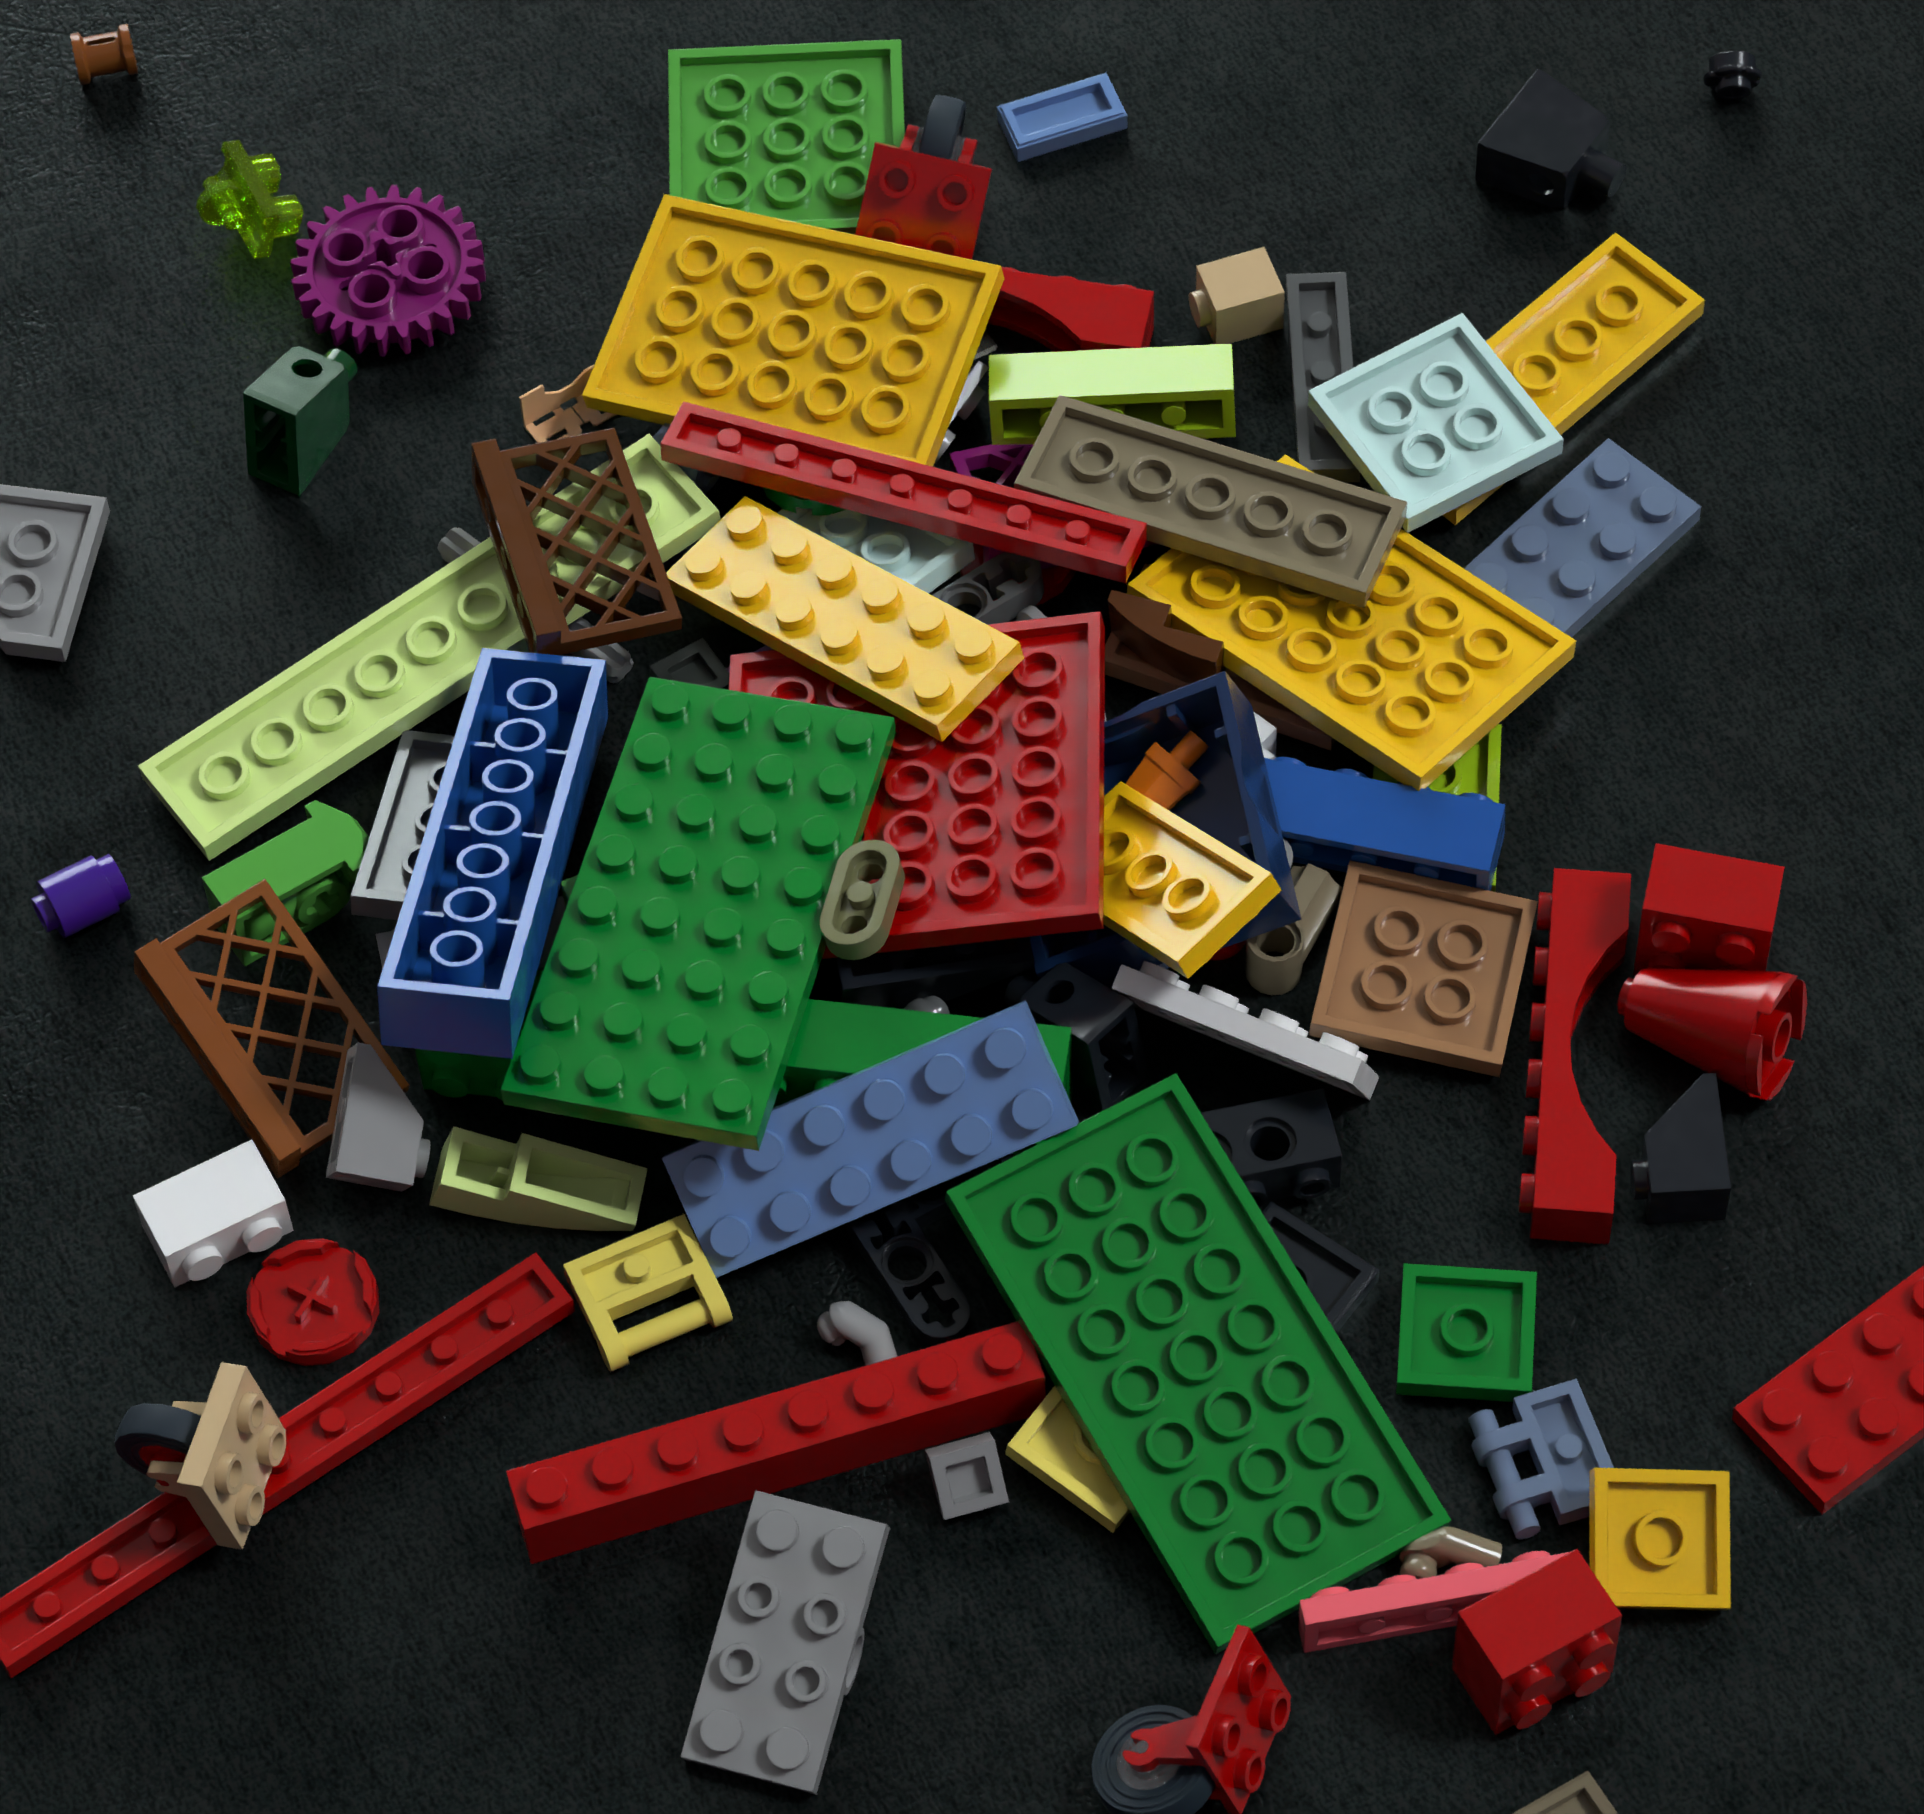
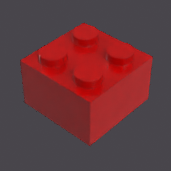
[1633,843,1785,975]
[1452,1549,1622,1735]

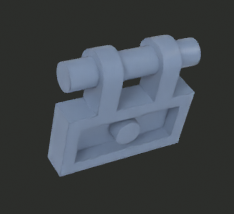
[1468,1378,1614,1539]

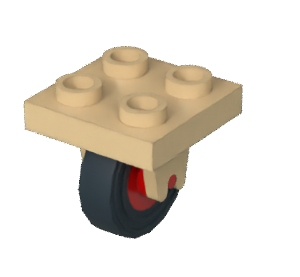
[114,1362,286,1550]

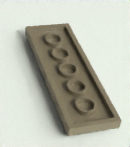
[1014,395,1407,608]

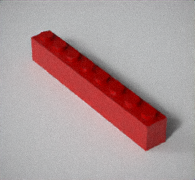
[506,1321,1046,1564]

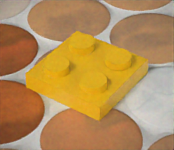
[1589,1468,1731,1611]

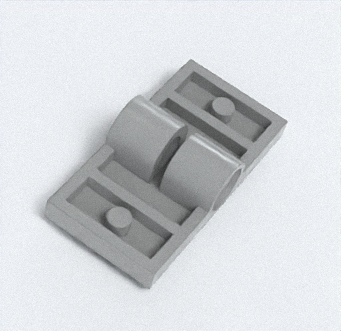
[681,1490,890,1795]

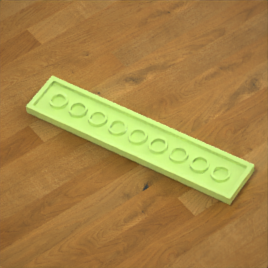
[138,434,721,861]

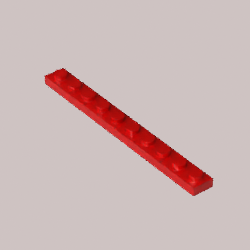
[0,1252,575,1678]

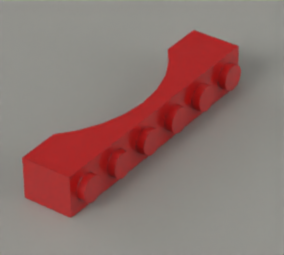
[987,267,1154,352]
[1519,868,1631,1244]

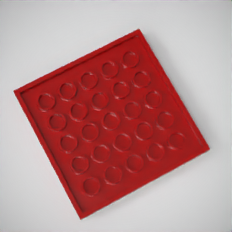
[729,611,1105,959]

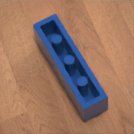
[1264,757,1505,891]

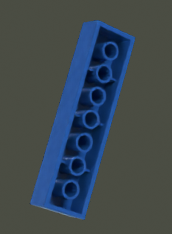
[377,648,608,1059]

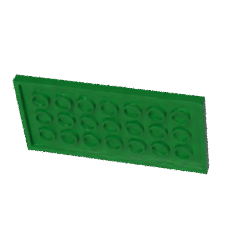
[500,677,896,1151]
[945,1073,1451,1655]

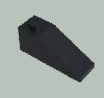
[831,937,1035,1009]

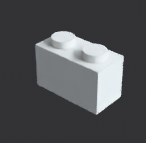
[133,1140,294,1287]

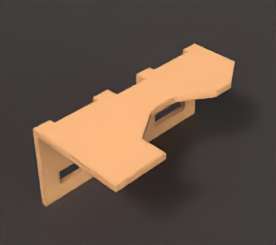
[519,365,617,443]

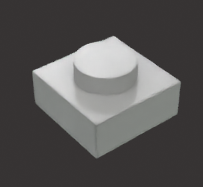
[925,1432,1009,1520]

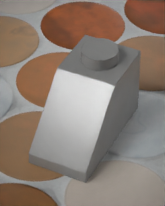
[326,1042,430,1192]

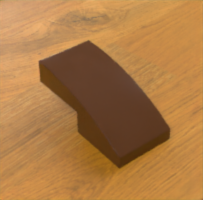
[1108,590,1226,684]

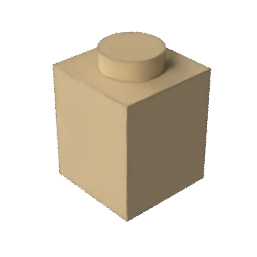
[1189,247,1285,344]

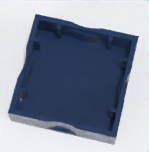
[1030,671,1302,989]

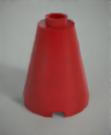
[1617,968,1807,1100]

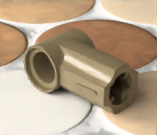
[1245,863,1342,996]

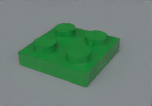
[1396,1263,1537,1402]

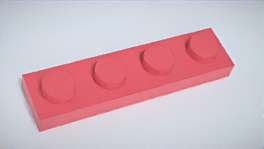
[1298,1551,1569,1653]

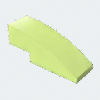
[429,1126,648,1231]

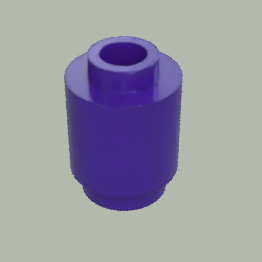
[31,854,131,938]

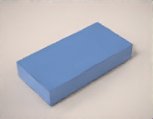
[997,73,1127,162]

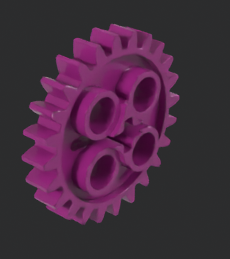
[291,185,486,357]

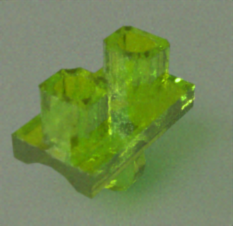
[196,140,303,258]

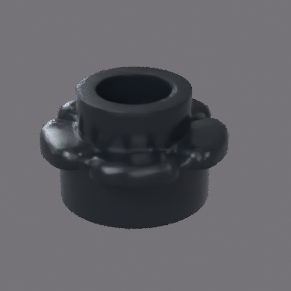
[1703,51,1762,100]

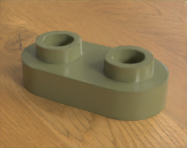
[820,840,905,960]

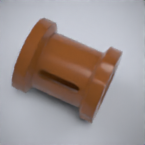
[70,24,138,85]

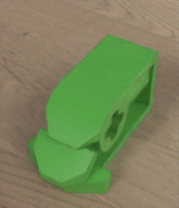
[202,800,369,966]

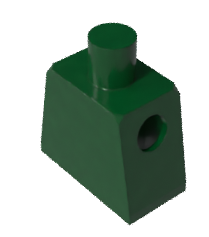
[243,346,357,496]

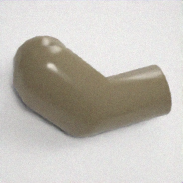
[1399,1527,1502,1579]

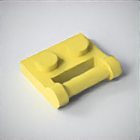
[563,1214,733,1372]

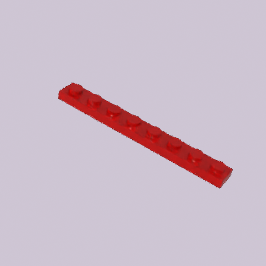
[660,401,1147,583]

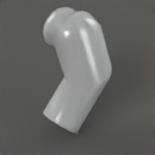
[817,1301,897,1365]

